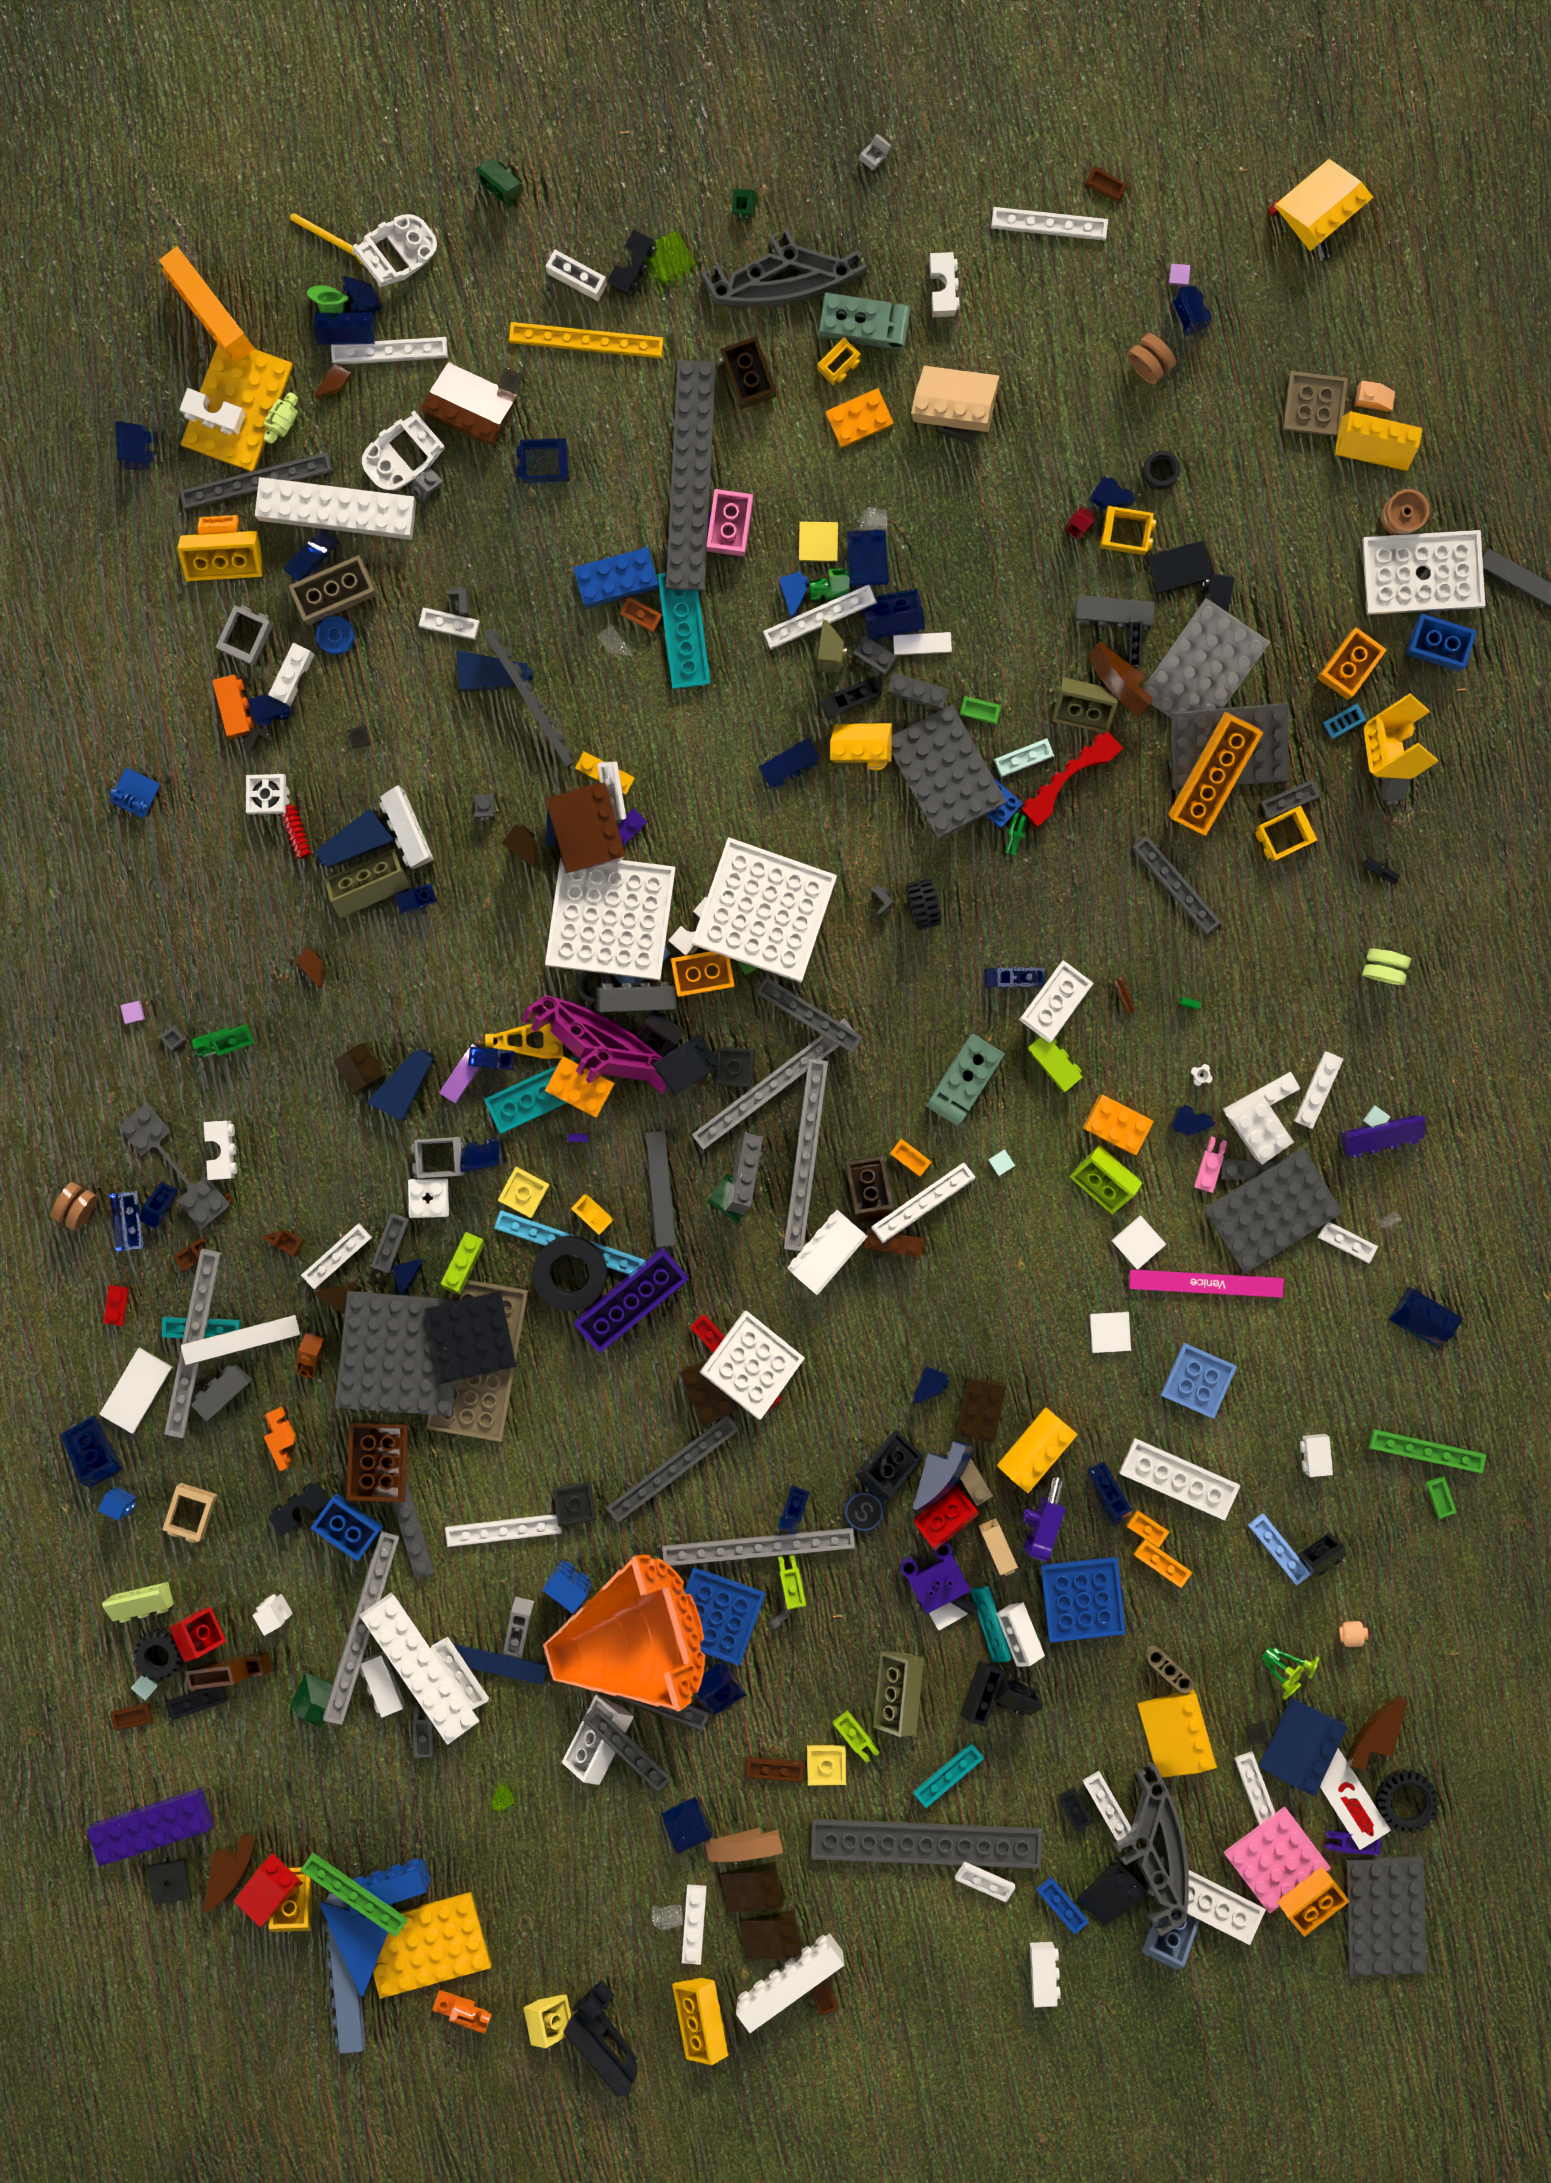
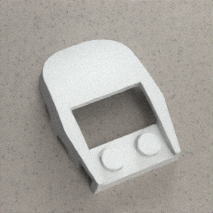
[353,214,437,287]
[362,411,445,491]

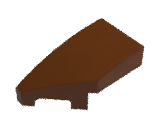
[316,363,351,399]
[295,947,326,989]
[262,1230,305,1257]
[173,1237,205,1272]

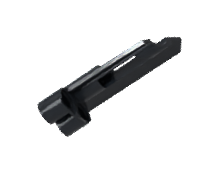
[563,1981,638,2097]

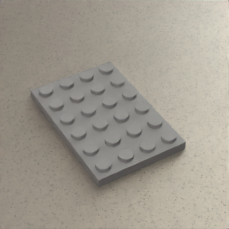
[1142,598,1270,717]

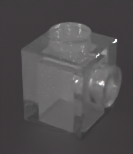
[859,507,887,534]

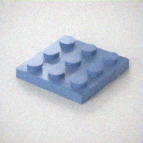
[1160,1342,1237,1419]

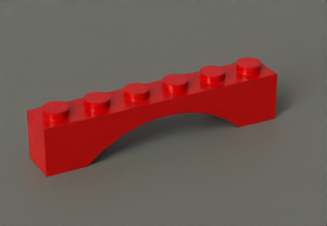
[1021,731,1123,828]

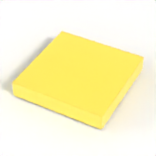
[799,522,838,562]
[498,1167,550,1219]
[807,1745,846,1786]

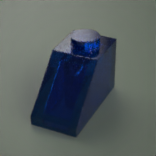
[139,1181,178,1229]
[912,1365,950,1404]
[777,1485,809,1534]

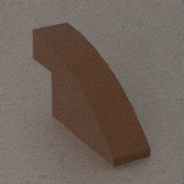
[1088,641,1154,717]
[185,1652,273,1690]
[1346,1696,1407,1770]
[203,1834,258,1912]

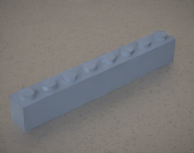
[325,1894,366,2053]

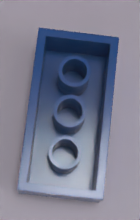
[573,547,659,609]
[348,1858,431,1917]

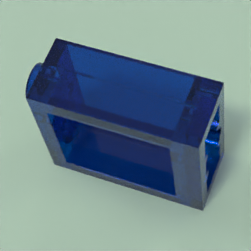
[516,438,569,483]

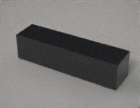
[1127,617,1143,668]

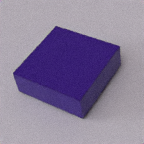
[568,1133,589,1142]

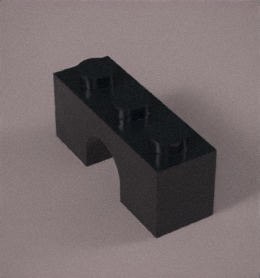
[607,229,657,297]
[268,1481,331,1536]

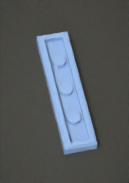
[1248,1513,1312,1585]

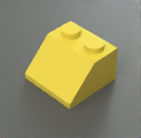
[524,1994,571,2048]

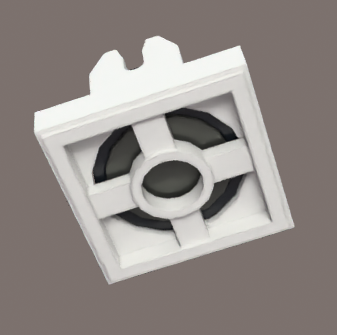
[246,774,290,814]

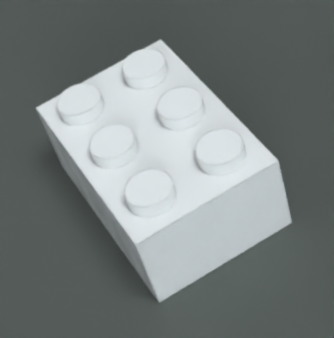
[1225,1092,1294,1165]

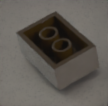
[720,336,776,410]
[679,1357,738,1426]
[955,1376,1006,1443]

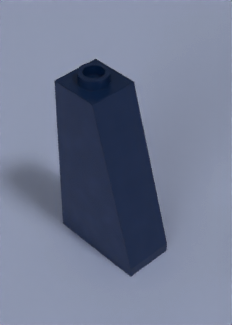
[456,651,533,692]
[315,809,395,868]
[367,1049,435,1121]

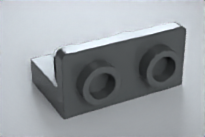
[852,636,897,677]

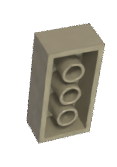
[288,555,378,626]

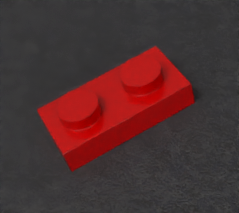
[103,1285,130,1326]

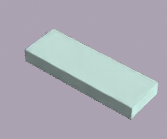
[993,739,1054,778]

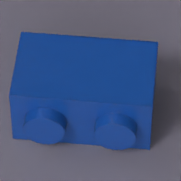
[97,1487,137,1521]

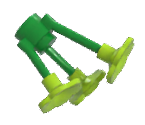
[1261,1647,1319,1700]

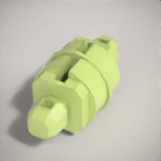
[263,393,298,444]

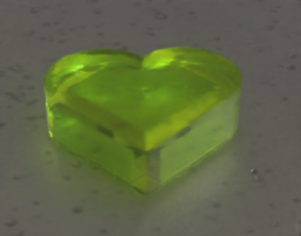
[492,1784,516,1811]

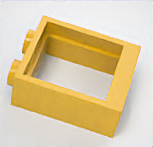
[1100,506,1156,556]
[1255,806,1317,862]

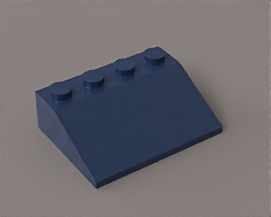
[1258,1697,1348,1796]

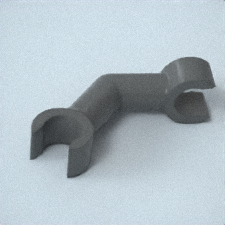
[768,1588,791,1630]

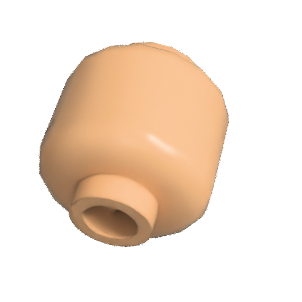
[1339,1621,1368,1647]

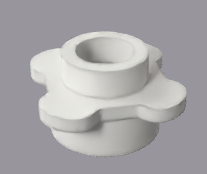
[1191,1064,1213,1086]

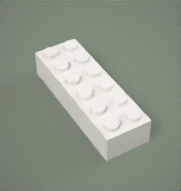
[736,1933,844,2033]

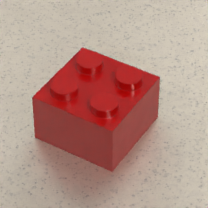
[169,1607,226,1662]

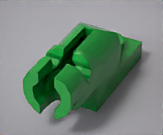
[809,567,868,600]
[192,1024,254,1058]

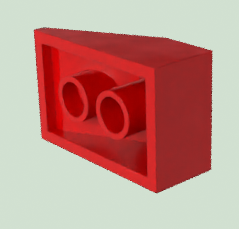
[234,1853,303,1928]

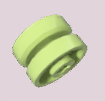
[1362,948,1411,985]

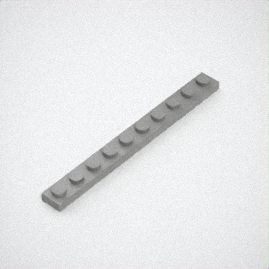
[692,1018,855,1150]
[784,1059,828,1251]
[164,1249,221,1438]
[662,1528,855,1566]
[323,1531,399,1725]

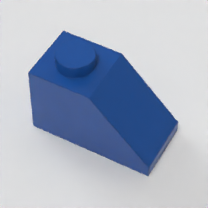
[779,571,809,619]

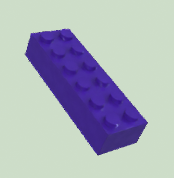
[574,1247,688,1353]
[87,1788,214,1867]

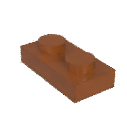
[619,597,663,633]

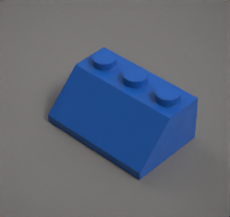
[1404,614,1477,672]

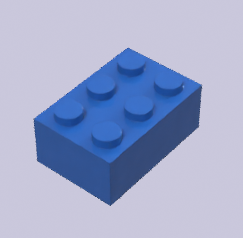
[311,1493,383,1562]
[542,1560,592,1613]

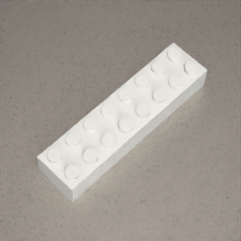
[255,477,416,540]
[359,1593,479,1745]

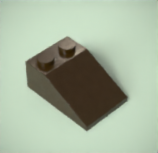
[845,1156,894,1223]
[720,1861,784,1912]
[739,1910,802,1959]

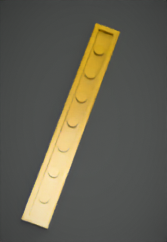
[509,322,664,359]

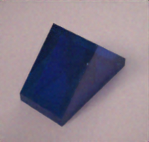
[392,1258,424,1294]

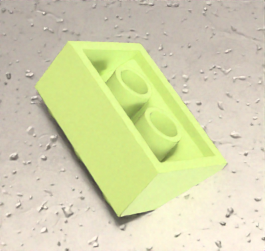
[102,1582,173,1623]

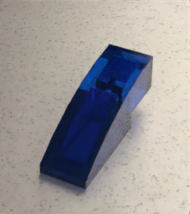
[283,529,339,582]

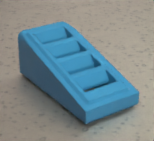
[1323,703,1367,739]

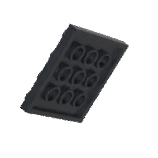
[424,1291,516,1384]

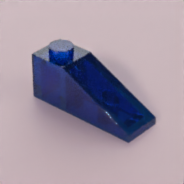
[984,967,1045,988]
[1087,1461,1132,1526]

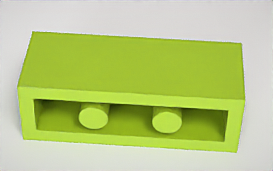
[1026,1036,1083,1092]
[441,1232,485,1296]

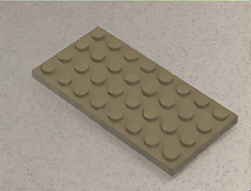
[426,1280,529,1442]

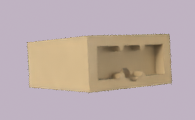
[162,1483,217,1543]
[979,1518,1018,1576]

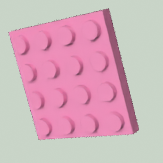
[1224,1806,1331,1914]

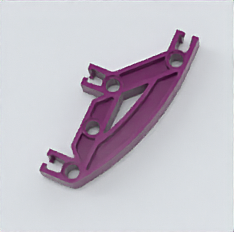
[521,996,668,1094]

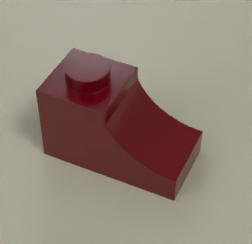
[1064,507,1096,541]

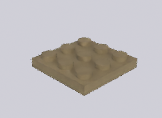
[1282,371,1348,437]

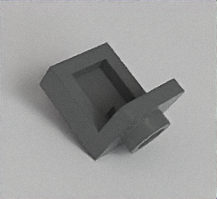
[410,467,443,502]
[872,885,893,916]

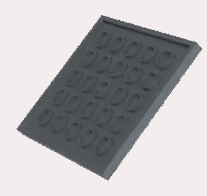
[335,1291,458,1416]

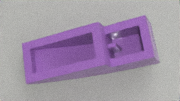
[439,1044,489,1103]

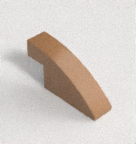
[704,1827,783,1862]

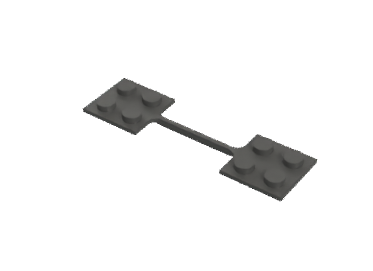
[118,1102,230,1230]

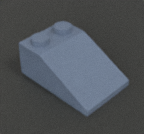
[1142,1905,1200,1970]

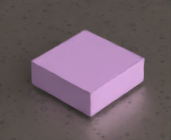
[1169,264,1190,287]
[120,1001,145,1024]

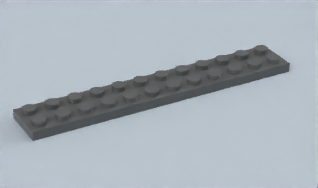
[666,360,716,591]
[811,1819,1042,1868]

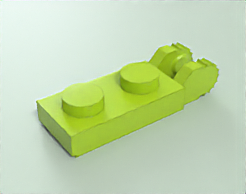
[778,1554,806,1610]
[833,1710,879,1763]

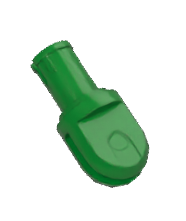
[1005,812,1027,855]

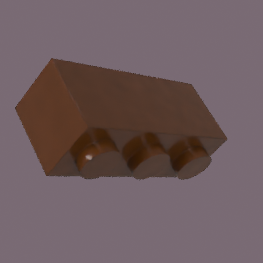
[863,1228,924,1258]

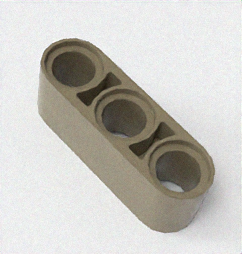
[1145,1646,1193,1693]

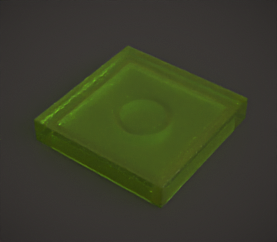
[649,229,696,284]

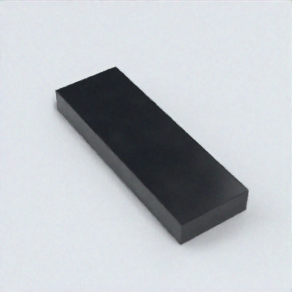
[166,1686,228,1720]

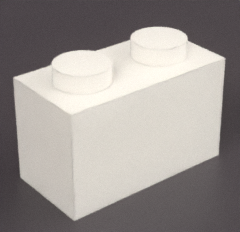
[1300,1434,1333,1477]

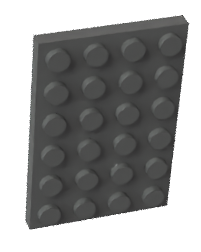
[1171,703,1289,790]
[891,704,1007,839]
[1204,1148,1343,1274]
[1345,1856,1427,1975]

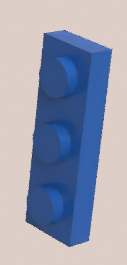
[1036,1876,1089,1935]

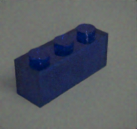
[313,313,376,345]
[758,738,820,789]
[110,1191,143,1251]

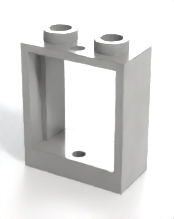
[216,605,274,666]
[412,1137,465,1178]

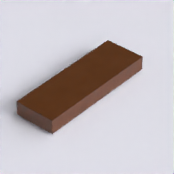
[745,1757,804,1782]

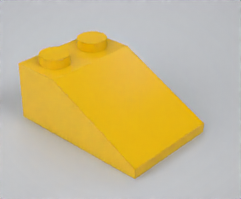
[269,1868,312,1932]

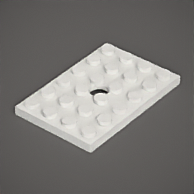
[1362,530,1485,615]

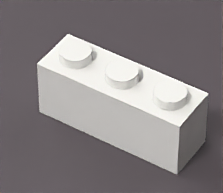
[546,250,607,301]
[996,1602,1045,1667]
[359,1651,406,1718]
[1030,1942,1060,2007]

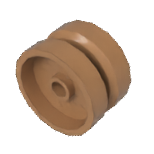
[1127,333,1176,384]
[1381,489,1430,535]
[50,1182,97,1231]

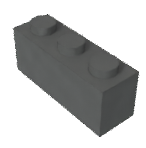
[887,673,949,711]
[191,1364,253,1422]

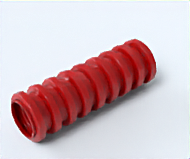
[281,805,312,859]

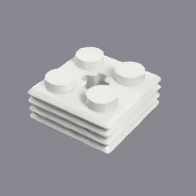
[408,1178,449,1218]

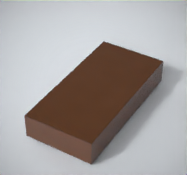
[1085,166,1128,203]
[110,1703,153,1731]
[810,1978,838,2016]

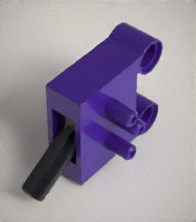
[1022,1477,1066,1562]
[900,1541,978,1616]

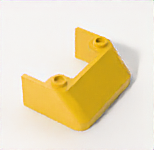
[1364,694,1438,779]

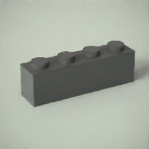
[1074,595,1155,631]
[596,982,676,1012]
[726,1132,763,1215]

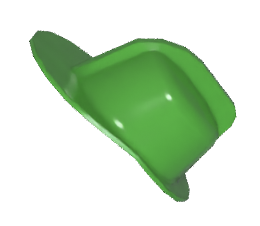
[307,285,348,319]

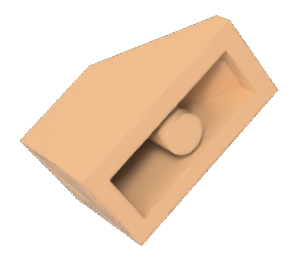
[1354,381,1395,412]

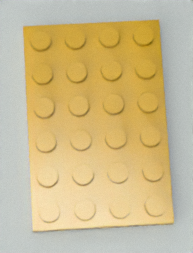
[181,344,294,472]
[373,1892,491,1999]

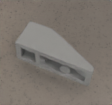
[503,1597,534,1659]

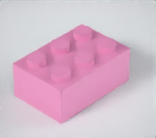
[707,489,753,557]

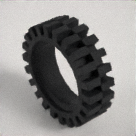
[1376,1769,1440,1834]

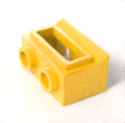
[817,337,861,386]
[571,1194,614,1235]

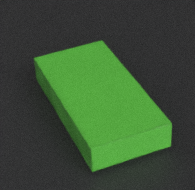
[959,696,1001,725]
[1425,1476,1457,1519]

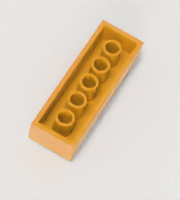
[159,246,255,363]
[1168,711,1264,836]

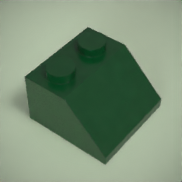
[475,159,523,208]

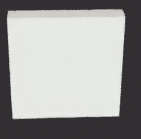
[1111,1216,1166,1270]
[1090,1312,1131,1353]

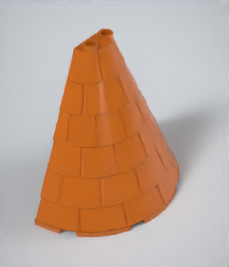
[543,1555,705,1711]

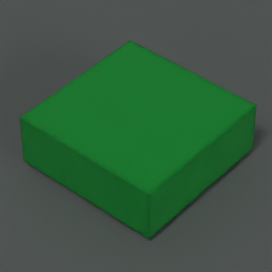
[1178,997,1201,1010]

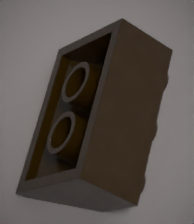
[502,824,541,871]

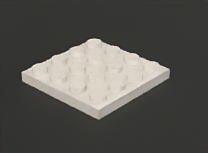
[700,1311,804,1420]

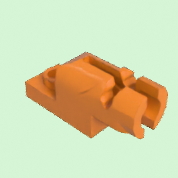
[264,1406,296,1471]
[432,1990,491,2034]

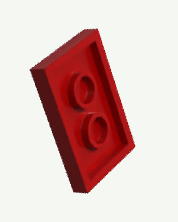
[913,1485,980,1550]

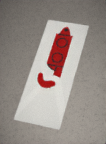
[1320,1748,1391,1850]

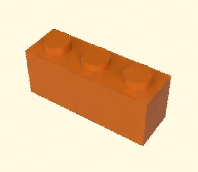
[212,674,254,739]

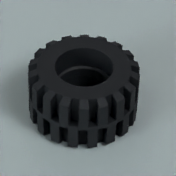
[905,878,942,931]
[133,1628,184,1681]

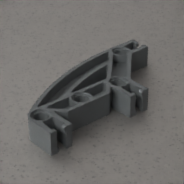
[702,228,867,308]
[1112,1762,1189,1936]

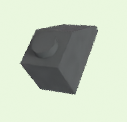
[1381,778,1410,805]

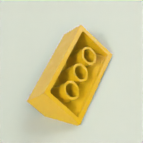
[1334,411,1422,471]
[177,531,263,581]
[997,1407,1078,1493]
[672,1978,728,2065]

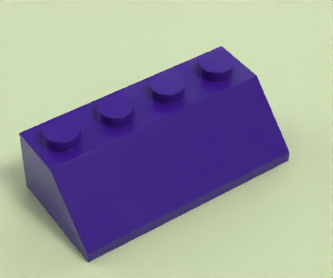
[1340,1115,1425,1158]

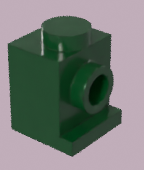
[731,189,759,221]

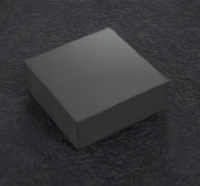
[159,1025,187,1052]

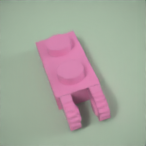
[1194,1136,1227,1193]

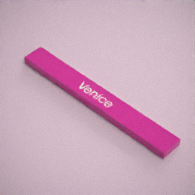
[1129,1269,1284,1298]

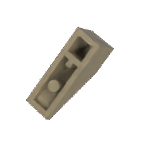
[946,1451,993,1506]

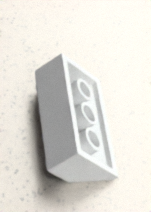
[379,785,434,869]
[787,1210,868,1295]
[562,1694,634,1785]

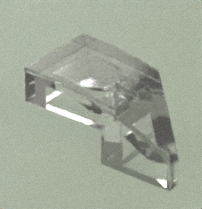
[596,625,633,656]

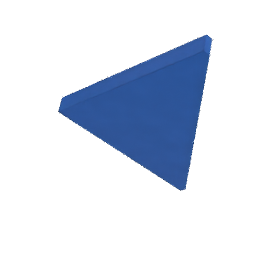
[320,1900,388,1996]

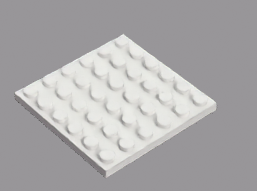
[692,837,837,982]
[545,857,676,981]

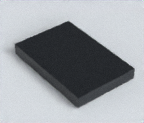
[1147,540,1212,594]

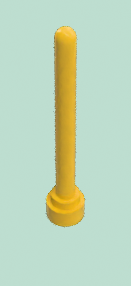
[290,213,365,266]

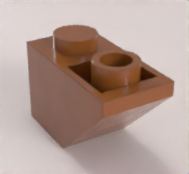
[296,1333,324,1379]

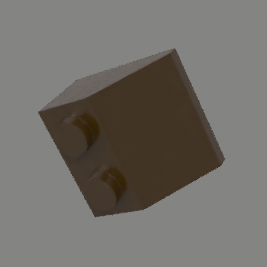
[334,1042,386,1095]
[314,1282,363,1315]

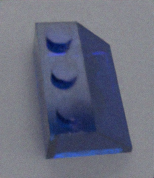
[862,588,925,639]
[1388,1287,1463,1349]

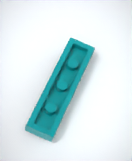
[162,1317,241,1339]
[970,1586,1012,1663]
[913,1742,984,1808]

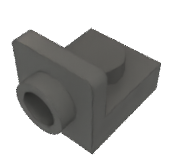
[447,587,470,616]
[474,794,495,822]

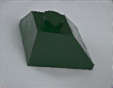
[707,1174,744,1224]
[290,1672,333,1728]

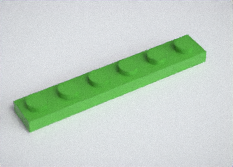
[1369,1429,1487,1474]
[300,1852,408,1937]

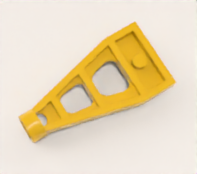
[485,1023,564,1059]

